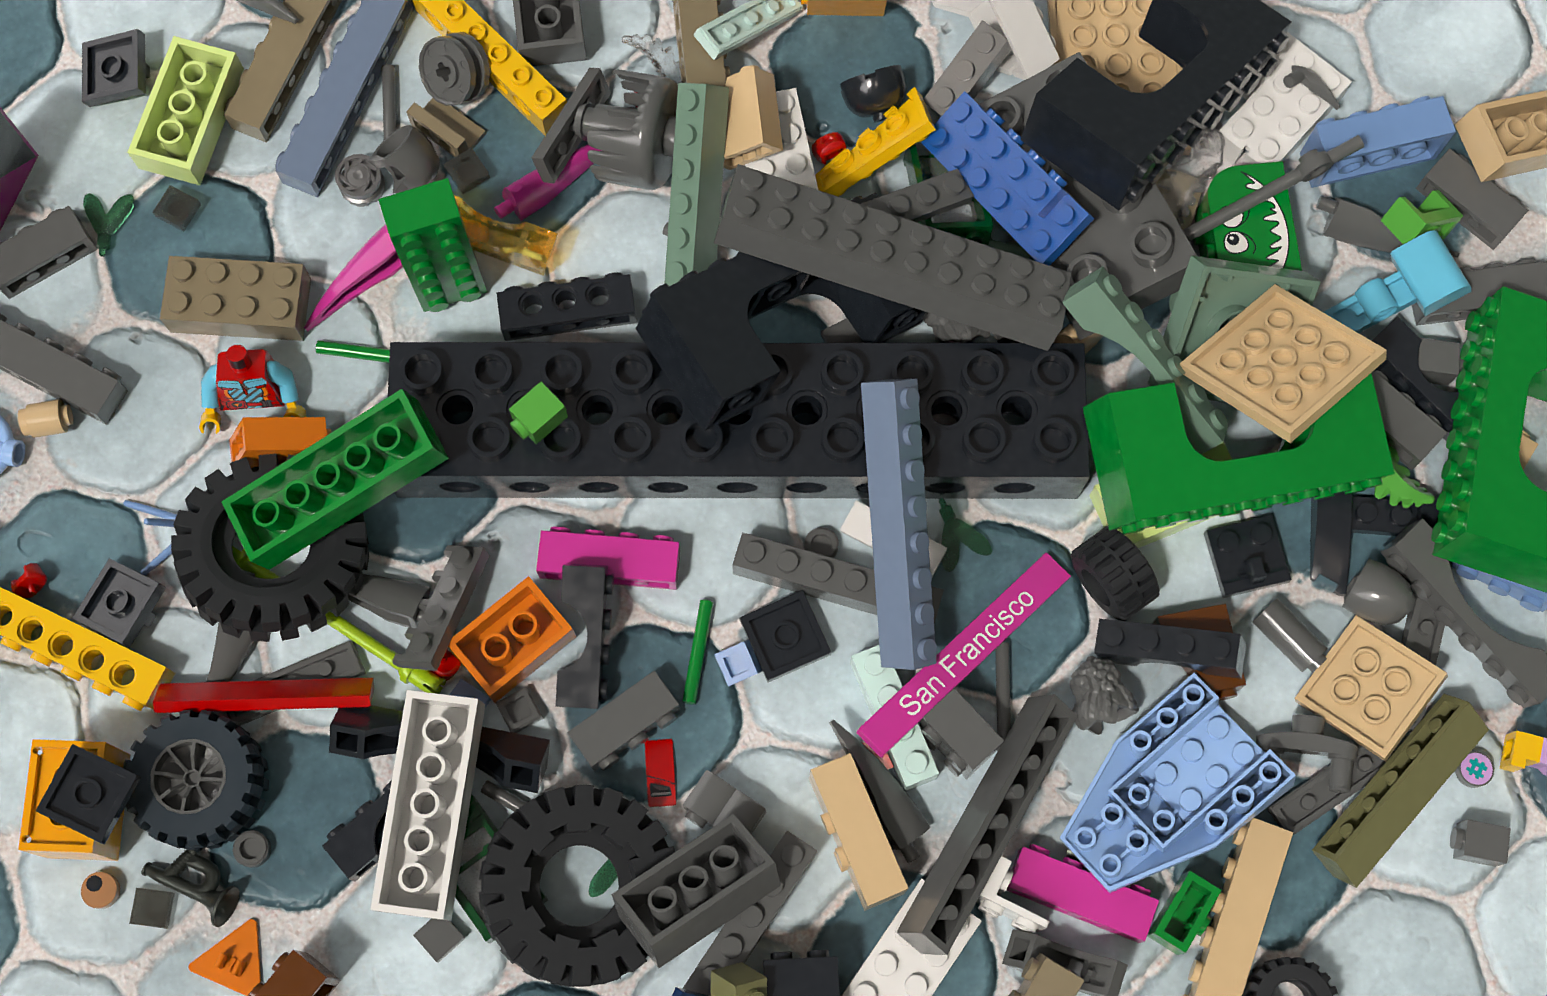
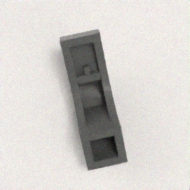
[1002,929,1128,996]

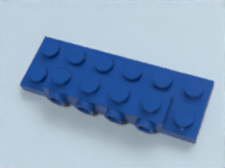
[921,91,1094,266]

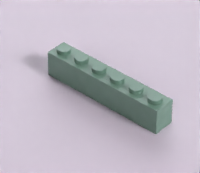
[664,83,729,286]

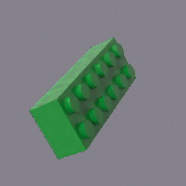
[378,178,488,312]
[222,389,449,570]

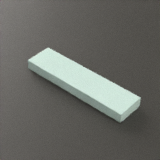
[693,0,804,60]

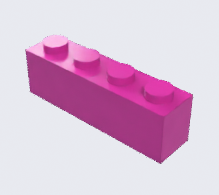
[536,527,680,590]
[1006,844,1159,943]

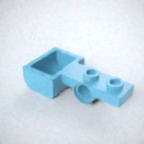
[1323,230,1472,333]

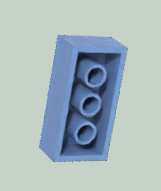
[1300,96,1456,188]

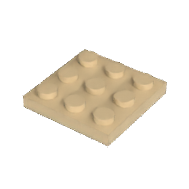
[1295,615,1448,762]

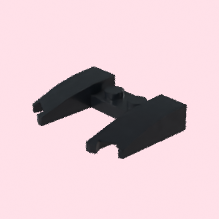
[1310,493,1453,596]

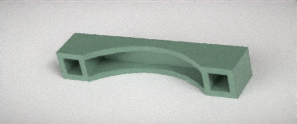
[1062,266,1228,455]

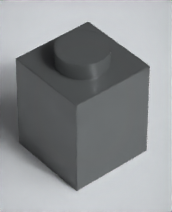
[1418,338,1464,386]
[1450,820,1511,867]

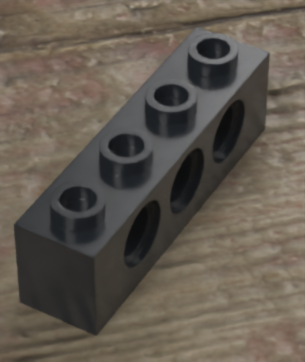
[496,272,637,341]

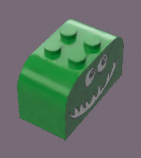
[1193,161,1302,271]

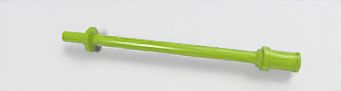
[232,546,446,694]

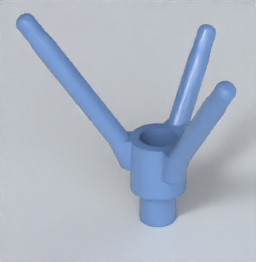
[123,500,177,576]

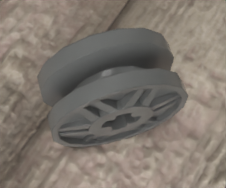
[418,32,490,106]

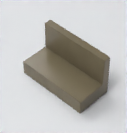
[406,98,486,162]

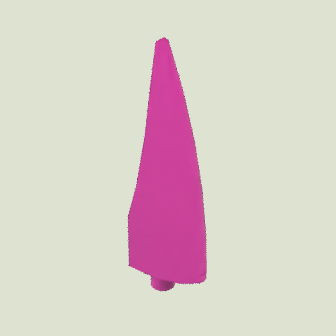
[494,145,601,221]
[304,224,403,332]

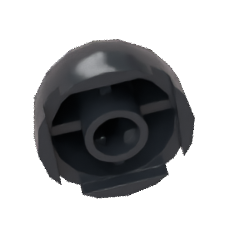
[840,65,907,123]

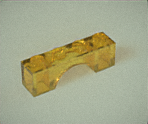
[454,195,558,276]

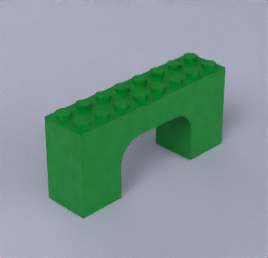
[1431,286,1547,593]
[1083,373,1395,535]

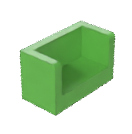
[1381,190,1463,244]

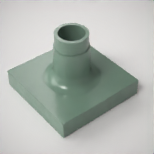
[1147,256,1321,402]

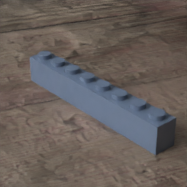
[275,0,415,198]
[861,379,937,670]

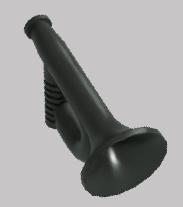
[141,849,240,927]

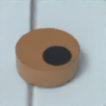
[81,872,120,909]

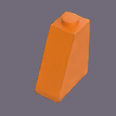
[229,417,332,468]

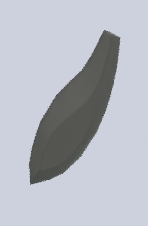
[1283,65,1340,110]

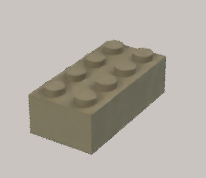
[160,256,311,341]

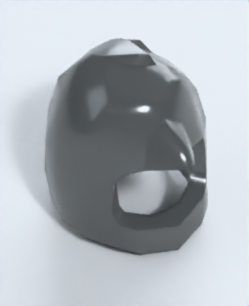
[369,125,440,193]
[1342,559,1416,625]

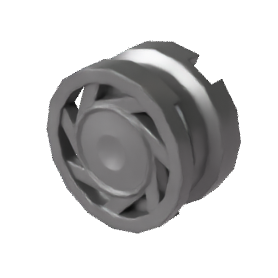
[335,154,385,207]

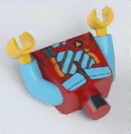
[199,345,306,434]

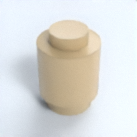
[18,399,73,438]

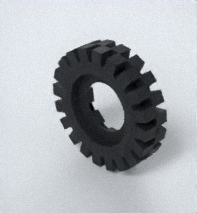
[171,454,369,642]
[478,785,675,987]

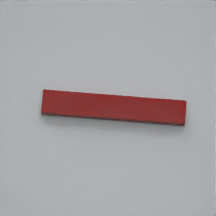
[153,678,374,713]

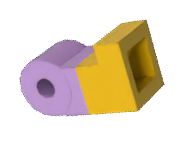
[1499,731,1547,776]

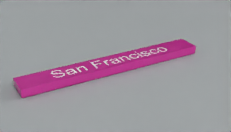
[856,552,1071,758]

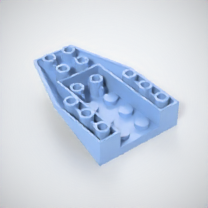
[1060,673,1296,893]

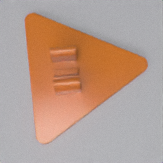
[188,919,261,996]

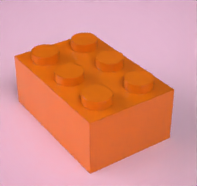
[448,576,576,703]

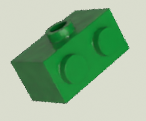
[1147,871,1222,955]

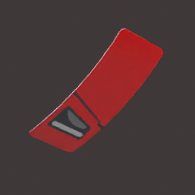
[645,739,676,807]

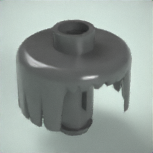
[574,69,678,190]

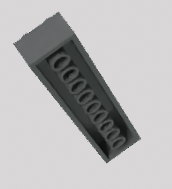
[714,164,1071,351]

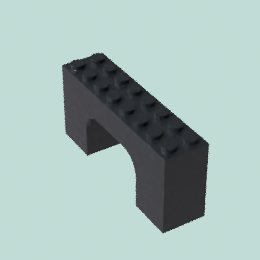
[1021,0,1292,211]
[635,193,928,431]

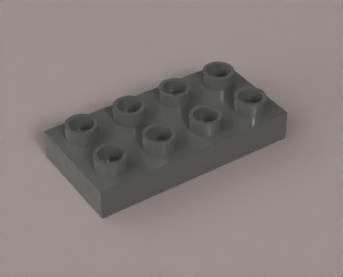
[980,52,1197,341]

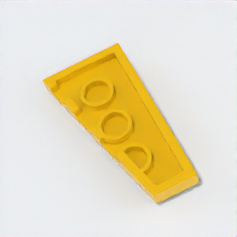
[815,87,936,197]

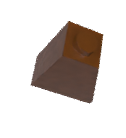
[1152,603,1246,701]

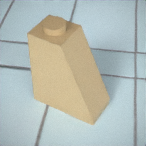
[724,65,783,170]

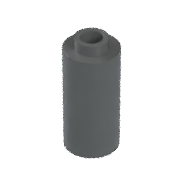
[1252,598,1328,673]

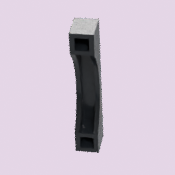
[329,705,550,793]

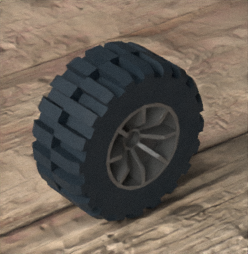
[123,709,269,851]

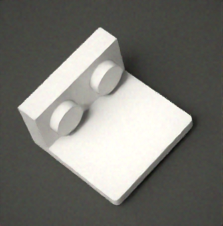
[977,856,1050,933]

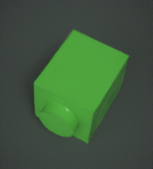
[509,381,568,444]

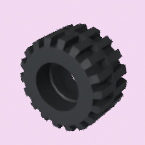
[1071,526,1160,621]
[1242,957,1338,996]

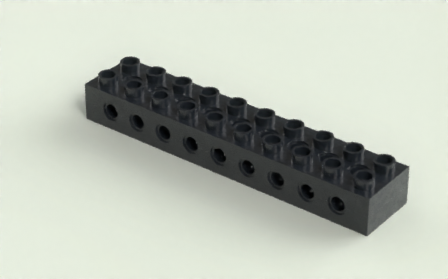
[387,342,1090,499]

